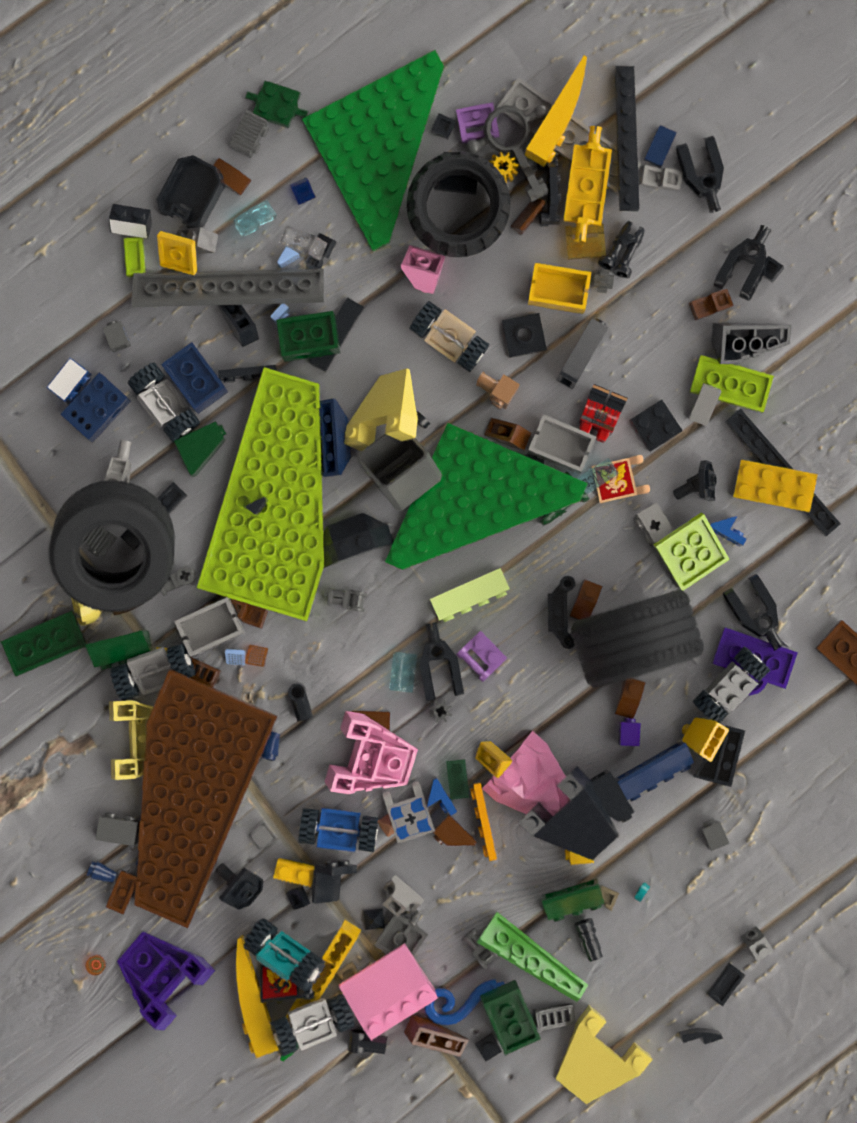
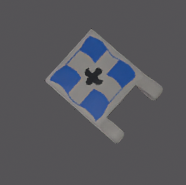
[383,782,435,844]

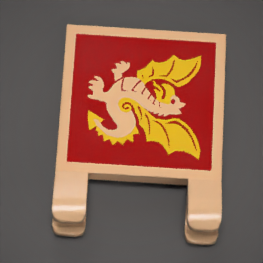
[592,455,650,503]

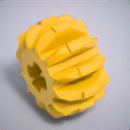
[488,152,519,183]

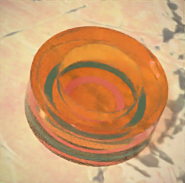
[86,955,106,975]

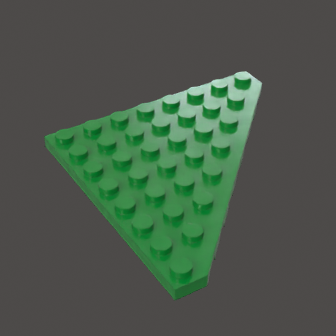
[302,50,444,252]
[385,423,588,570]

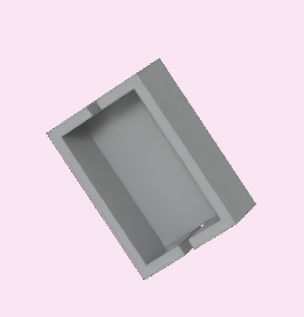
[527,415,596,475]
[174,597,245,657]

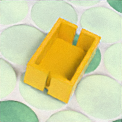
[527,263,592,314]

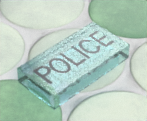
[577,458,619,494]

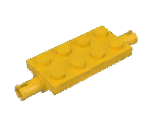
[563,126,612,243]

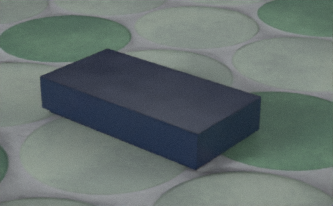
[644,125,677,168]

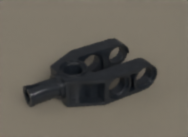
[676,136,724,213]
[714,225,771,301]
[723,574,784,651]
[419,622,464,702]

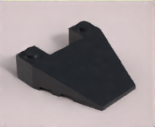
[519,766,619,861]

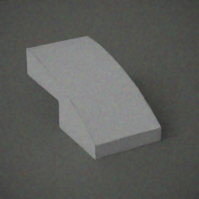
[640,165,683,191]

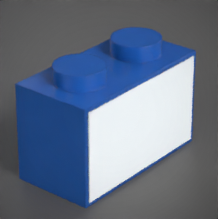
[46,358,92,404]

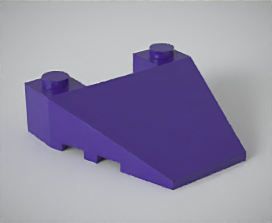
[117,931,216,1031]

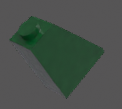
[174,421,227,477]

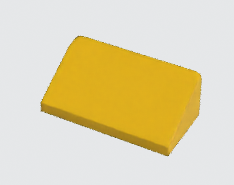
[475,741,513,778]

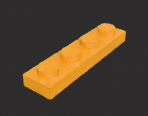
[470,782,497,861]

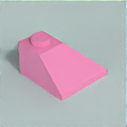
[401,245,445,294]

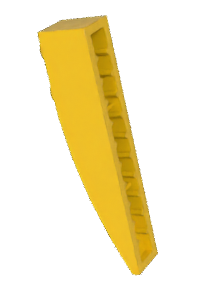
[524,55,587,167]
[286,920,361,1027]
[236,935,279,1058]

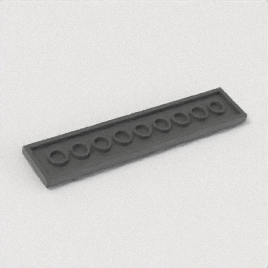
[131,268,324,307]

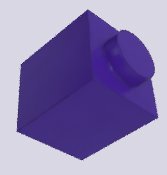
[618,718,641,746]

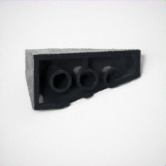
[711,323,792,364]

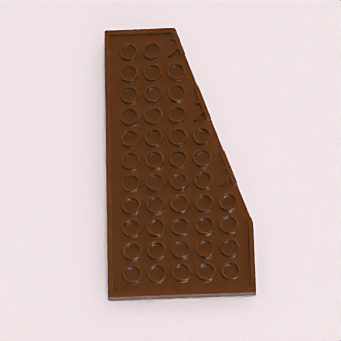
[134,669,278,928]

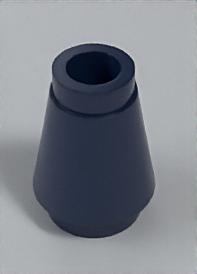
[261,732,280,761]
[86,861,117,883]

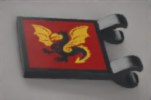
[260,965,314,1003]

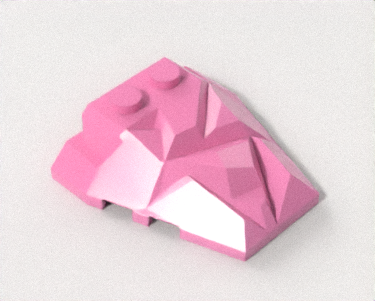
[482,731,570,816]

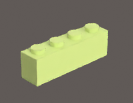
[430,568,510,623]

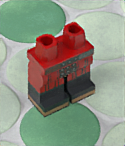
[579,384,628,443]

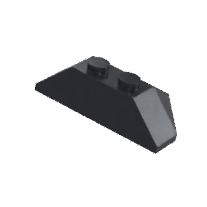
[323,513,394,568]

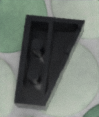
[692,725,746,787]

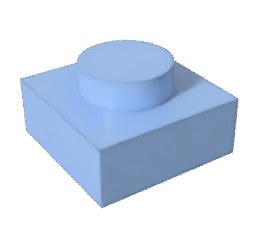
[270,303,290,324]

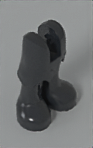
[598,221,645,279]

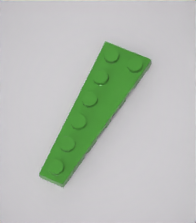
[477,912,588,1002]

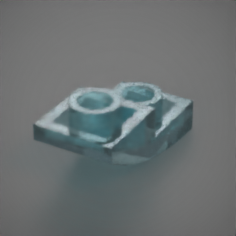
[233,200,277,236]

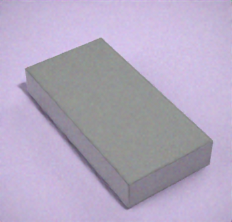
[689,383,721,426]

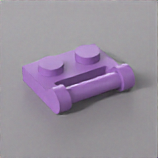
[456,103,499,144]
[456,631,507,682]

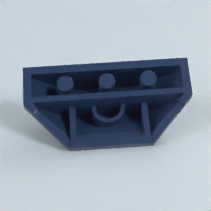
[319,398,351,477]

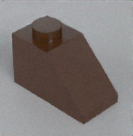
[484,418,531,450]
[569,579,603,620]
[615,678,646,719]
[433,814,477,846]

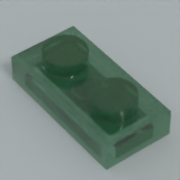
[446,759,470,800]

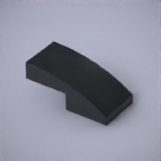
[678,1028,723,1045]

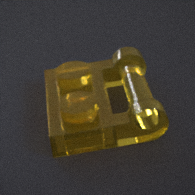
[565,223,606,260]

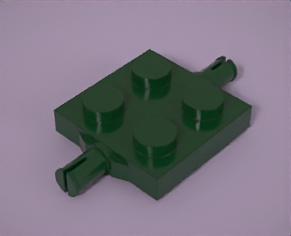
[245,80,309,129]

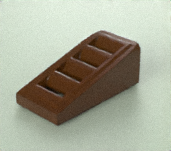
[190,657,222,688]

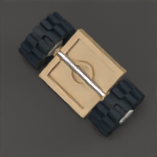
[409,301,490,372]

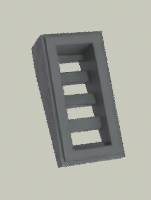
[535,1004,576,1031]

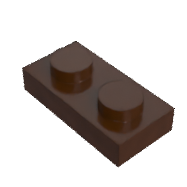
[106,870,139,915]

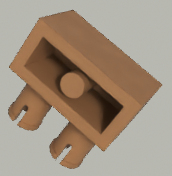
[476,372,520,410]

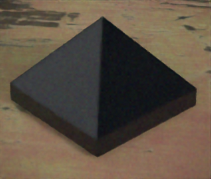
[363,908,385,930]

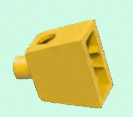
[682,717,729,762]

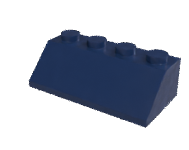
[615,741,694,802]

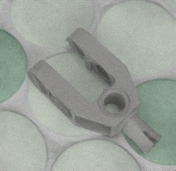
[105,440,132,483]

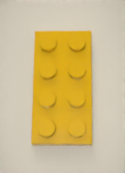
[733,459,818,512]

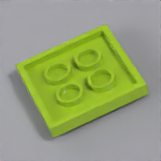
[653,512,730,591]

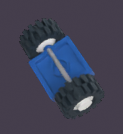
[298,808,378,852]

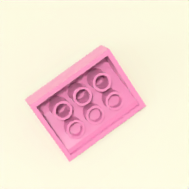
[339,943,438,1040]

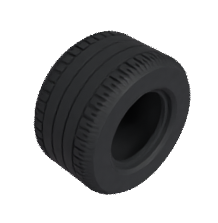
[49,480,175,612]
[571,589,704,688]

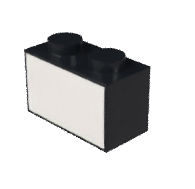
[109,204,152,239]

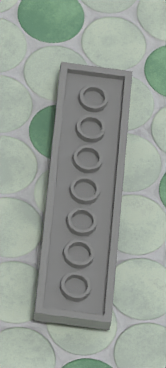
[497,77,641,196]

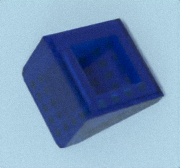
[290,178,316,205]

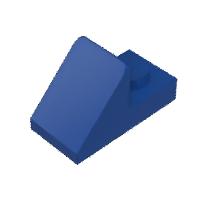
[710,516,747,547]
[427,777,457,815]

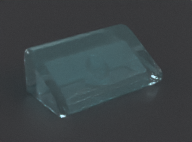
[390,652,417,693]

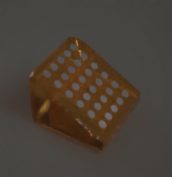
[245,645,269,667]

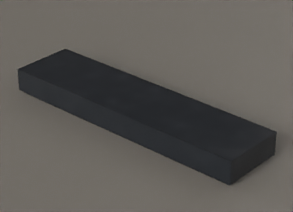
[309,297,364,373]
[120,482,188,550]

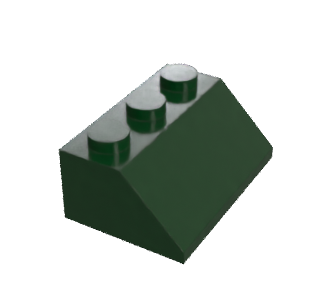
[85,630,153,670]
[542,878,605,922]

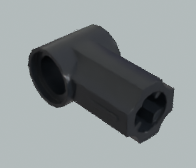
[288,682,313,722]
[347,1029,387,1054]

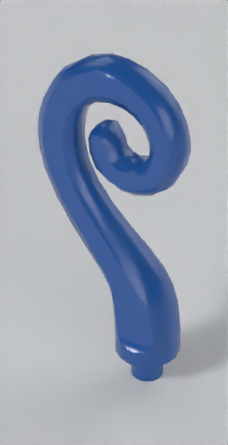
[424,979,505,1025]

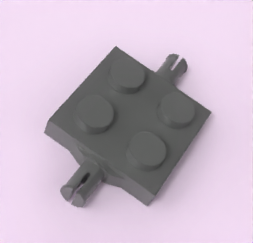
[374,909,428,956]

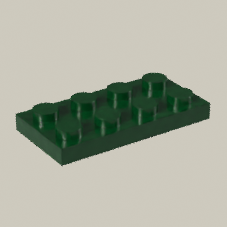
[0,611,87,677]

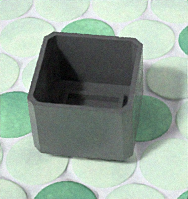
[357,434,442,510]

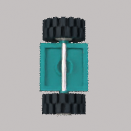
[243,918,325,991]

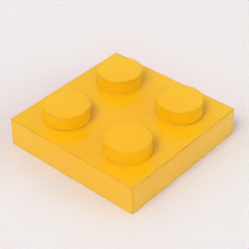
[157,231,197,276]

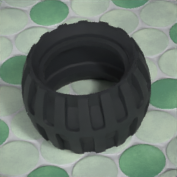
[407,151,510,258]

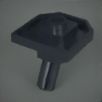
[673,460,717,501]
[216,863,263,910]

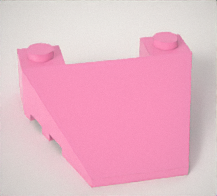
[325,711,418,794]

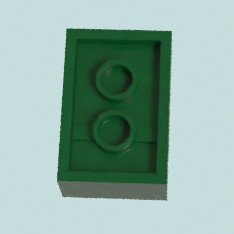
[276,311,341,362]
[480,980,541,1055]

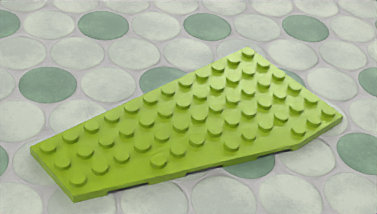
[197,367,324,621]

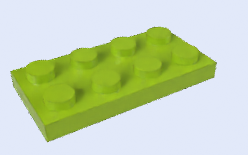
[690,355,774,413]

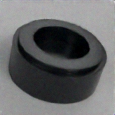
[416,411,430,429]

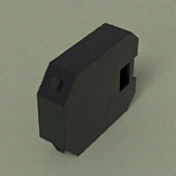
[156,155,226,228]

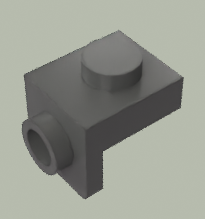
[741,926,774,962]

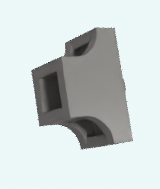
[383,875,424,917]

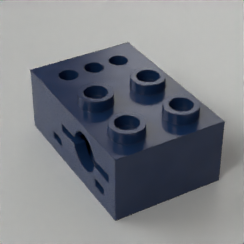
[161,342,228,414]
[60,372,131,443]

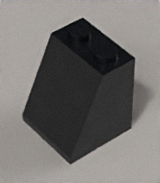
[590,770,635,823]

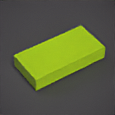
[123,237,146,277]

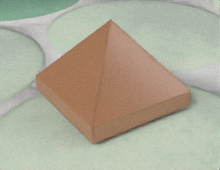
[378,814,394,837]

